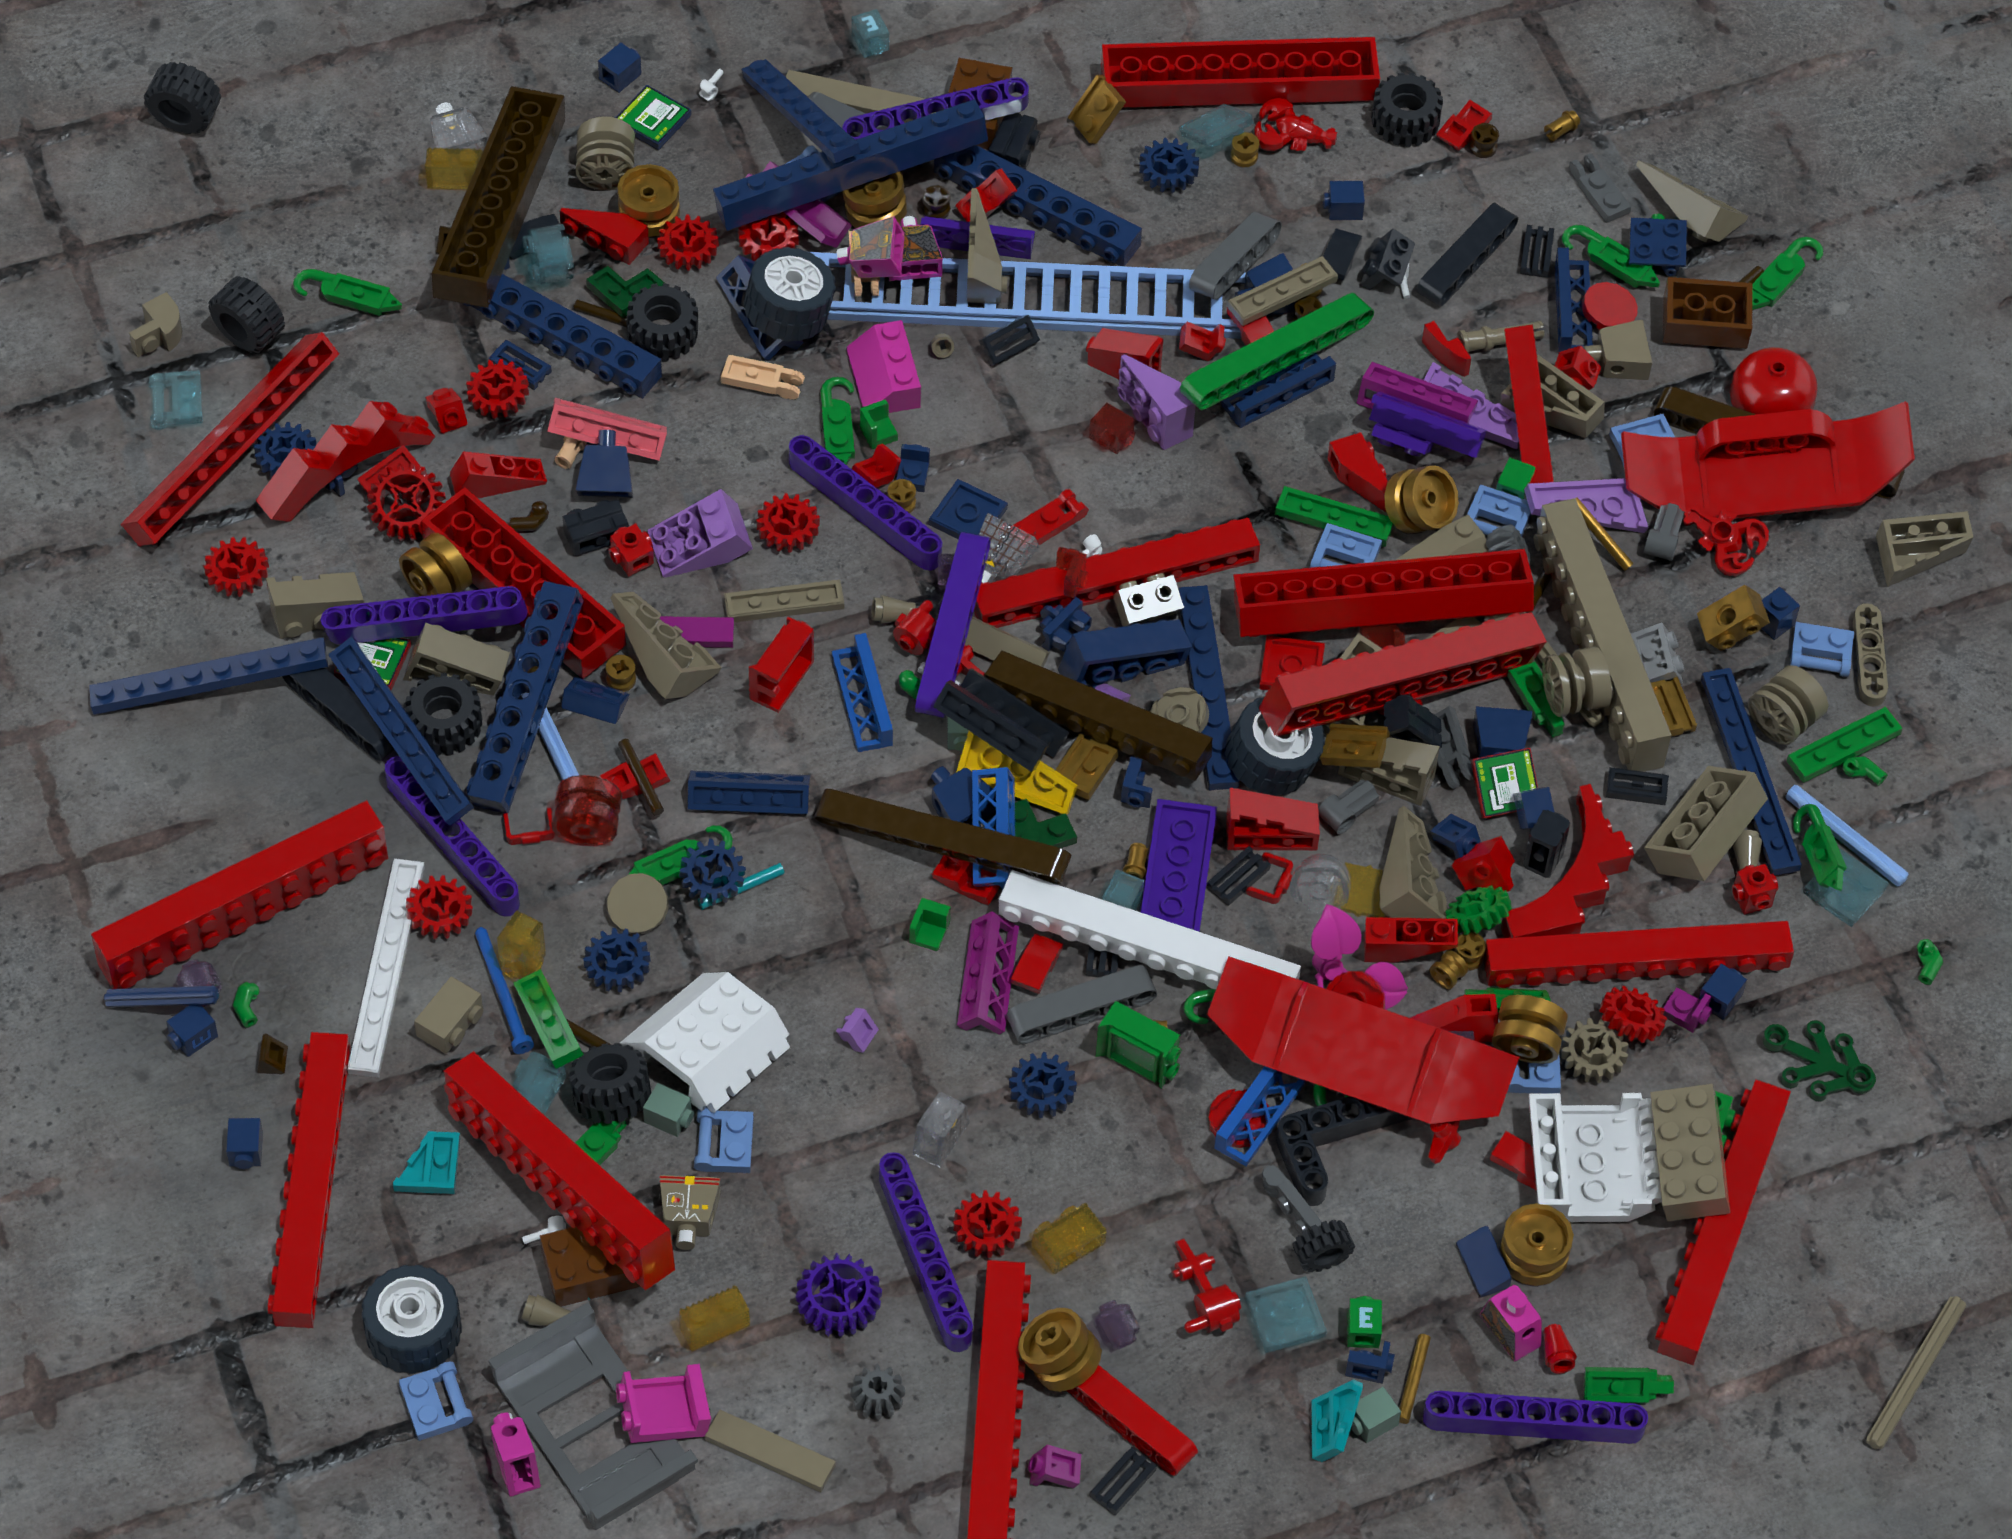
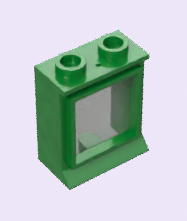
[1096,1001,1182,1089]

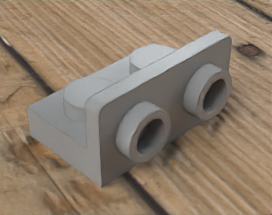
[1631,622,1685,684]

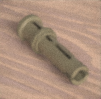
[1457,321,1544,353]

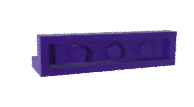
[920,216,1035,260]
[1369,392,1487,458]

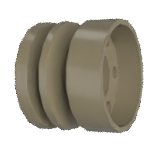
[576,117,635,190]
[1542,646,1612,717]
[1748,665,1829,745]

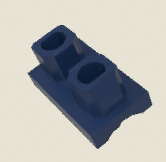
[1040,597,1092,652]

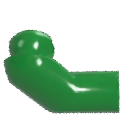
[899,670,921,699]
[1843,757,1888,785]
[1917,939,1943,985]
[232,982,259,1028]

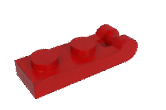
[1007,489,1089,555]

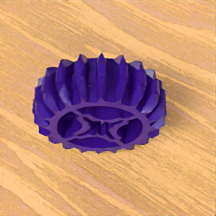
[796,1252,882,1338]

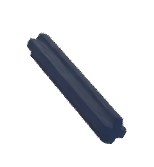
[104,986,219,1007]

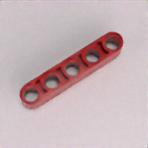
[1066,1365,1198,1476]

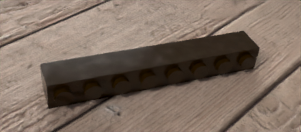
[984,650,1213,781]

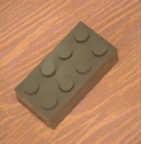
[1644,766,1768,881]
[1650,1084,1730,1221]

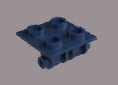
[1629,218,1687,276]

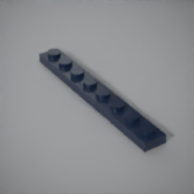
[741,59,861,163]
[1178,585,1239,791]
[328,636,474,826]
[89,637,328,715]
[1701,668,1802,875]

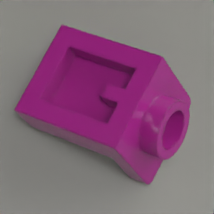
[1663,987,1712,1033]
[1028,1444,1082,1489]

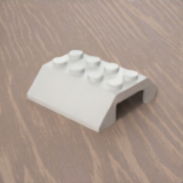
[620,972,790,1113]
[1529,1093,1662,1222]

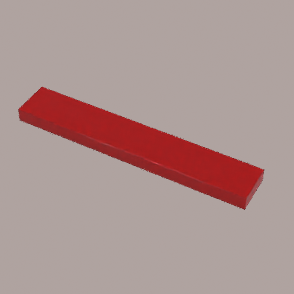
[1504,324,1554,483]

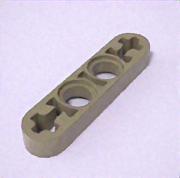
[1853,603,1888,707]

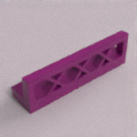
[745,161,852,248]
[1357,362,1478,423]
[957,911,1019,1035]

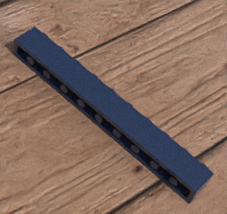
[713,99,988,231]

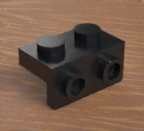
[1360,229,1415,290]

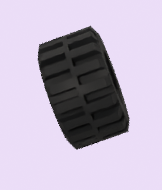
[144,62,221,134]
[1371,72,1443,147]
[208,276,285,353]
[627,283,699,361]
[405,673,482,755]
[569,1043,651,1124]

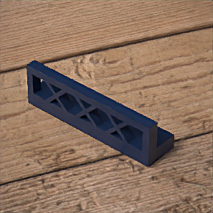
[1554,247,1593,354]
[716,255,804,360]
[1221,353,1336,428]
[688,770,810,814]

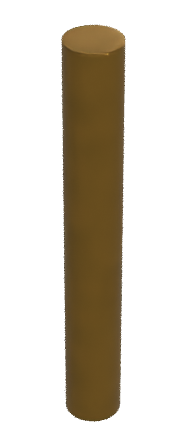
[1576,497,1633,571]
[1399,1334,1431,1424]

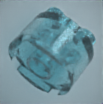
[522,224,574,286]

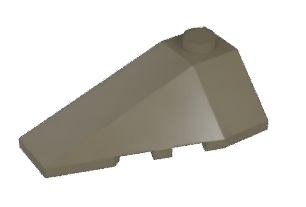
[1636,160,1748,242]
[967,188,1007,304]
[1396,514,1489,560]
[610,592,722,699]
[1379,806,1447,919]

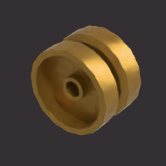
[617,164,680,237]
[843,171,907,228]
[1384,466,1459,533]
[399,533,472,597]
[1492,995,1568,1064]
[1500,1203,1574,1286]
[1018,1307,1102,1392]

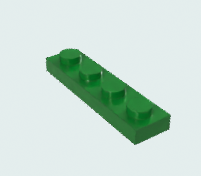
[1275,486,1394,547]
[1787,707,1903,783]
[513,969,584,1069]

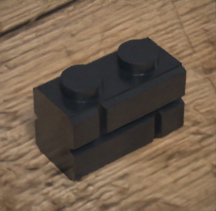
[988,113,1041,168]
[562,499,629,556]
[1384,695,1442,748]
[1523,810,1570,878]

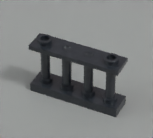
[933,668,1069,772]

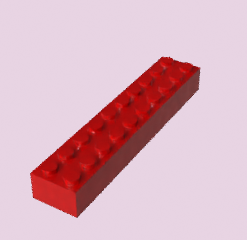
[1101,37,1380,107]
[1233,549,1534,637]
[1259,612,1547,736]
[91,800,388,989]
[444,1051,675,1291]

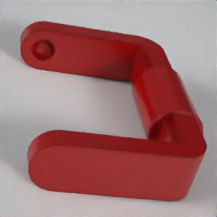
[503,807,555,845]
[1246,852,1293,904]

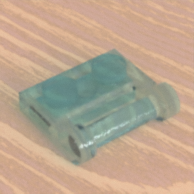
[149,370,203,430]

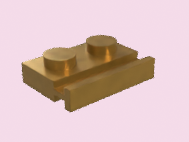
[1068,75,1126,144]
[1651,677,1697,736]
[1320,724,1390,768]
[1056,734,1118,800]

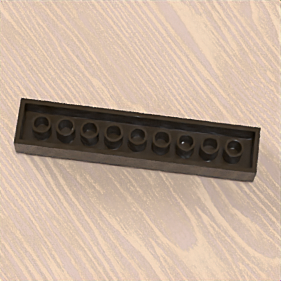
[431,86,565,308]

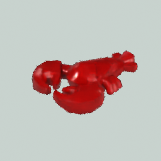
[1254,98,1337,151]
[1683,503,1769,577]

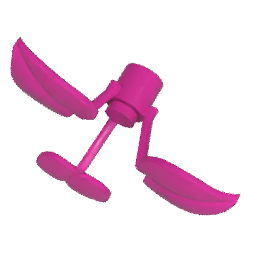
[1311,904,1408,1010]

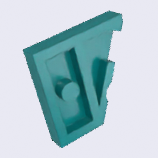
[393,1131,461,1194]
[1311,1380,1363,1462]

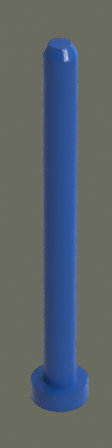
[475,927,534,1054]

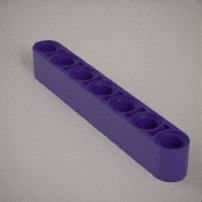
[842,77,1029,140]
[789,435,942,571]
[915,532,991,718]
[321,586,528,645]
[385,756,520,917]
[879,1152,973,1352]
[1422,1391,1648,1444]

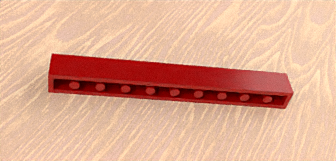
[121,332,340,546]
[974,518,1260,628]
[1484,921,1794,988]
[268,1032,351,1328]
[1655,1079,1791,1366]
[967,1260,1031,1539]

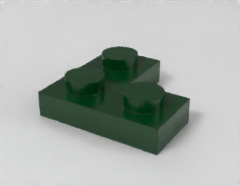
[586,266,665,318]
[1015,799,1077,848]

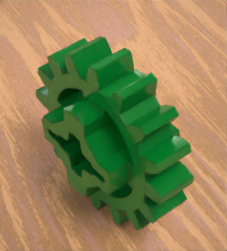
[1445,885,1512,935]

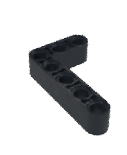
[1276,1096,1413,1206]

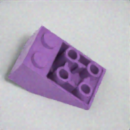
[1117,354,1195,450]
[647,489,753,578]

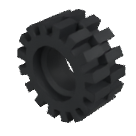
[1293,1220,1355,1273]

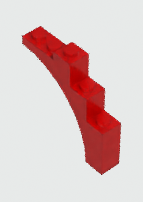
[256,401,435,522]
[1501,784,1634,938]

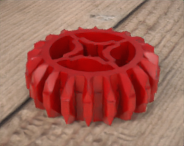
[367,463,446,541]

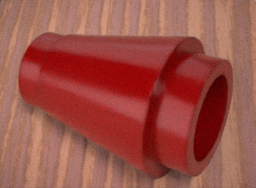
[1543,1324,1577,1374]

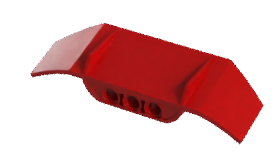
[1621,401,1915,519]
[1207,956,1519,1124]

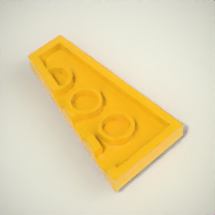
[956,731,1078,814]

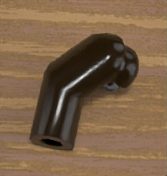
[510,501,549,532]

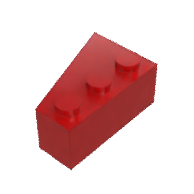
[1226,788,1320,851]

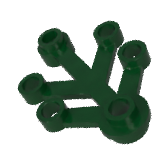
[1763,1020,1876,1102]

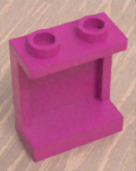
[616,1364,711,1443]

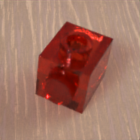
[1089,402,1136,454]

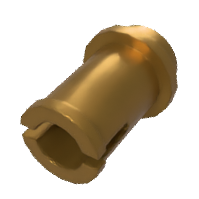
[1544,110,1580,141]
[1123,843,1149,883]

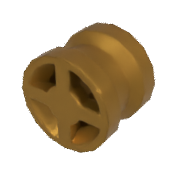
[1231,132,1259,168]
[887,479,916,513]
[606,655,636,692]
[1454,932,1486,971]
[1429,950,1469,989]

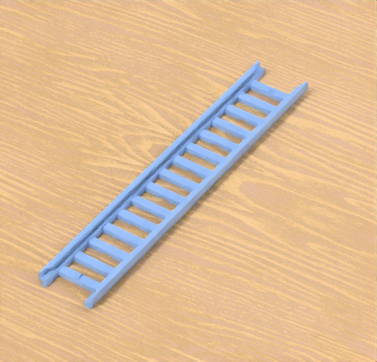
[810,252,1246,339]

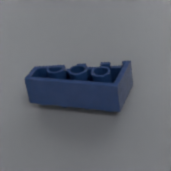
[1058,619,1192,689]

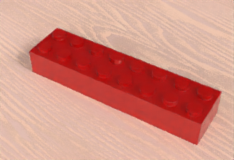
[421,487,626,679]

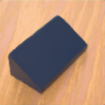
[561,677,630,724]
[1456,1225,1512,1298]

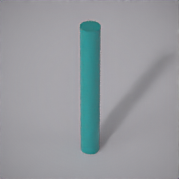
[698,863,785,910]

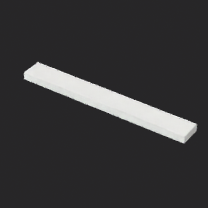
[347,859,425,1078]

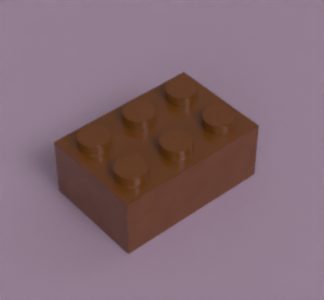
[948,57,1013,150]
[1663,277,1752,349]
[540,1227,641,1307]

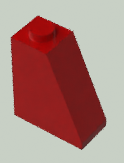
[1086,328,1163,379]

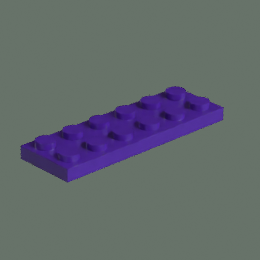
[1141,799,1217,932]

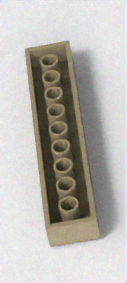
[1534,498,1672,772]

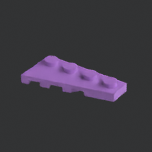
[1424,362,1519,449]
[1524,478,1648,533]

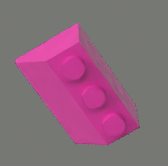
[846,320,921,413]

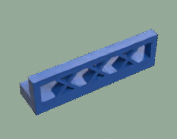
[831,633,893,752]
[972,767,1015,890]
[1214,1066,1307,1167]

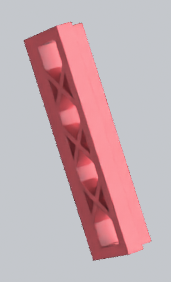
[547,398,667,461]

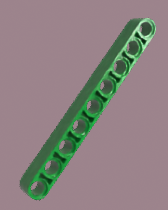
[1179,292,1374,410]

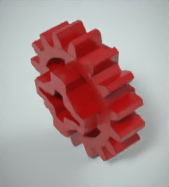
[738,212,799,261]
[657,214,719,271]
[466,359,529,418]
[756,493,820,553]
[204,537,269,597]
[406,875,473,939]
[1599,986,1667,1043]
[953,1190,1022,1258]

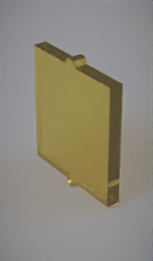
[1335,862,1384,917]

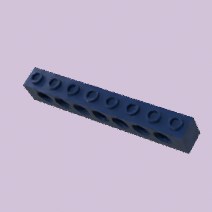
[934,145,1142,267]
[462,274,662,399]
[467,581,584,813]

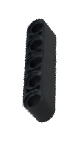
[1416,202,1519,307]
[282,667,394,761]

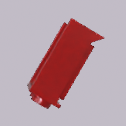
[749,617,814,713]

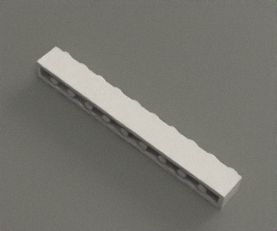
[998,870,1301,989]

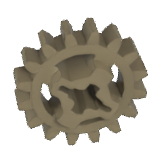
[1560,1018,1628,1083]

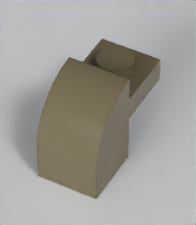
[129,292,183,357]

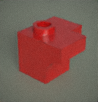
[1452,836,1515,892]

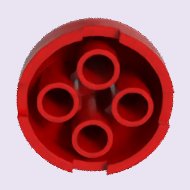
[1730,347,1817,415]

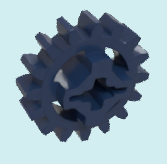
[1139,138,1199,193]
[254,422,317,478]
[679,839,746,905]
[583,928,651,992]
[1009,1052,1077,1118]

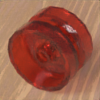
[552,775,622,846]

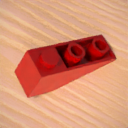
[559,208,649,265]
[1327,432,1388,513]
[449,451,547,498]
[1364,917,1458,963]
[1410,994,1498,1043]

